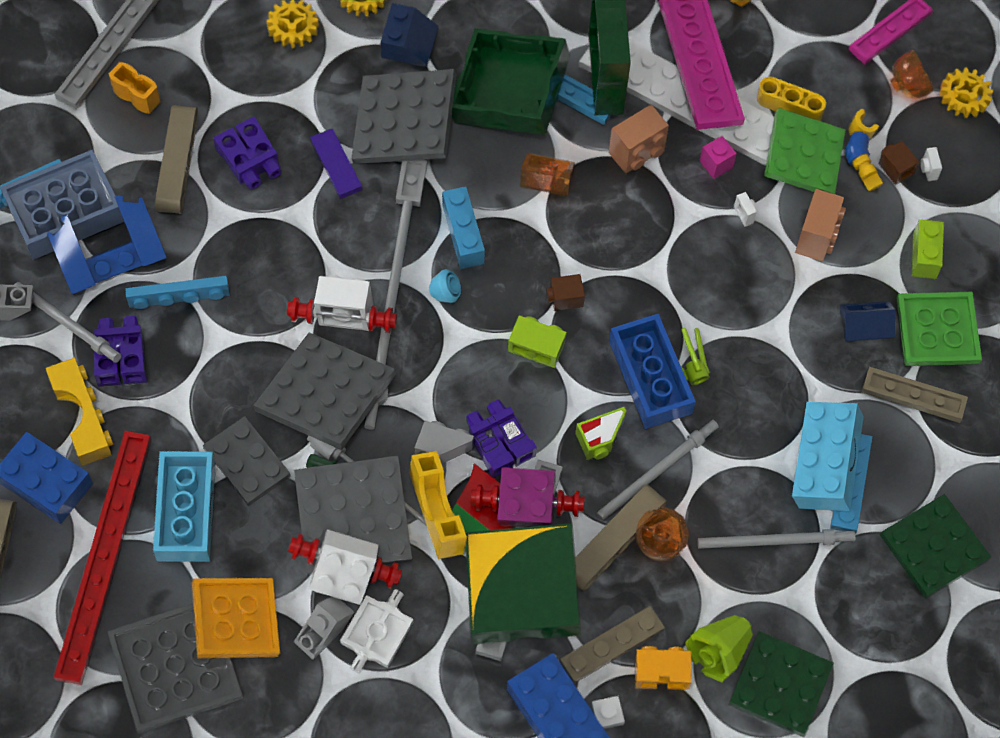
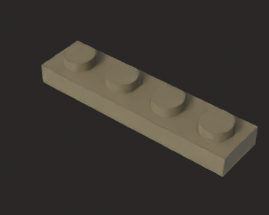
[861,367,968,423]
[560,606,665,684]

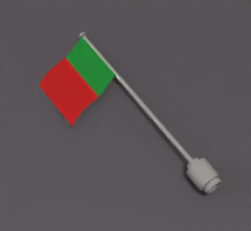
[307,435,514,558]

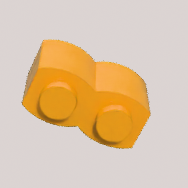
[109,62,161,114]

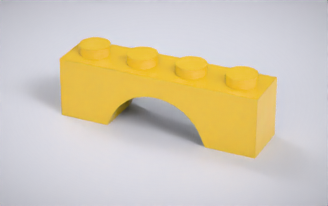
[45,358,113,466]
[409,451,467,559]

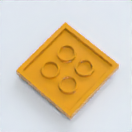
[192,578,280,658]

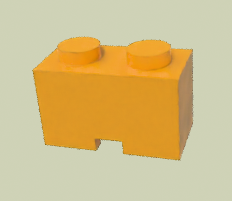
[635,646,692,690]

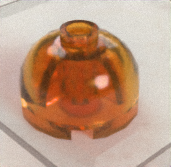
[890,50,934,99]
[636,507,689,562]

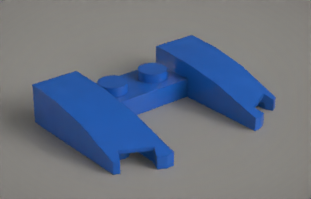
[47,195,166,294]

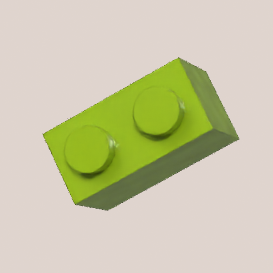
[912,219,944,279]
[508,315,567,368]

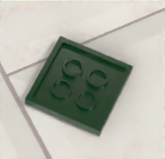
[880,494,991,599]
[729,631,834,737]

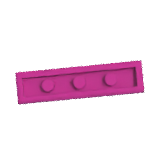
[848,0,933,65]

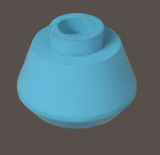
[429,269,461,303]

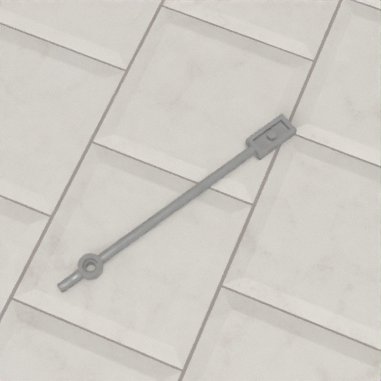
[364,159,427,430]

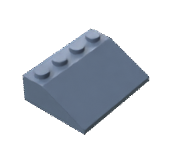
[0,150,124,260]

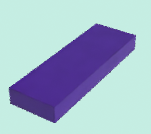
[310,128,362,199]

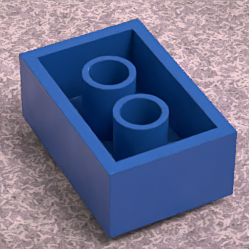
[0,432,93,525]

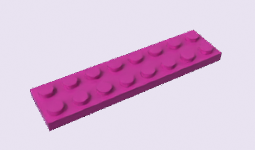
[658,0,745,130]

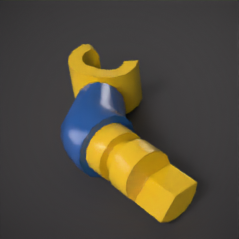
[845,109,883,191]

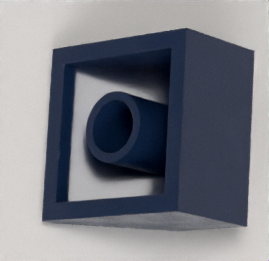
[380,3,438,67]

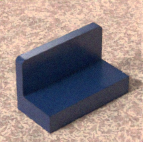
[840,301,896,341]

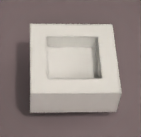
[920,147,942,181]
[734,192,757,227]
[591,696,625,729]

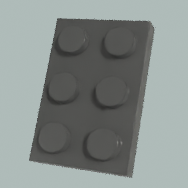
[203,416,291,506]

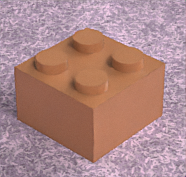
[609,105,669,174]
[795,189,846,262]

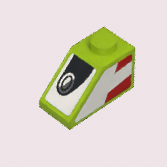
[575,407,626,460]

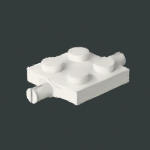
[340,590,414,673]

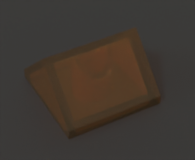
[520,153,575,196]

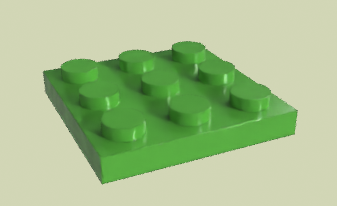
[764,108,845,194]
[896,292,982,366]

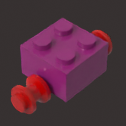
[471,468,585,527]

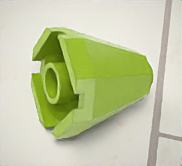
[685,615,753,682]

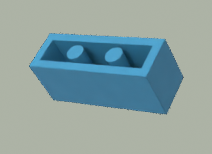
[442,186,485,269]

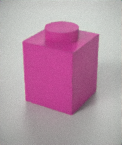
[700,136,737,179]

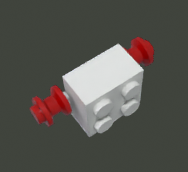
[287,275,397,333]
[288,529,402,605]

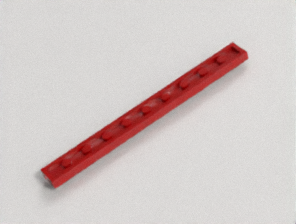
[54,431,151,686]

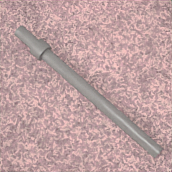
[14,282,121,362]
[596,420,719,521]
[697,529,855,549]

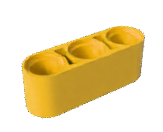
[756,77,826,121]

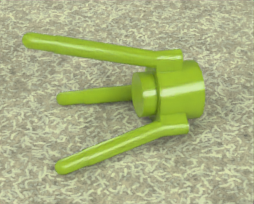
[680,328,710,385]

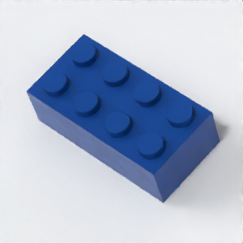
[609,314,696,429]
[507,653,610,738]

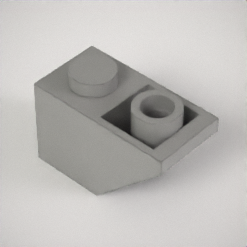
[0,285,34,321]
[415,421,474,464]
[294,597,354,659]

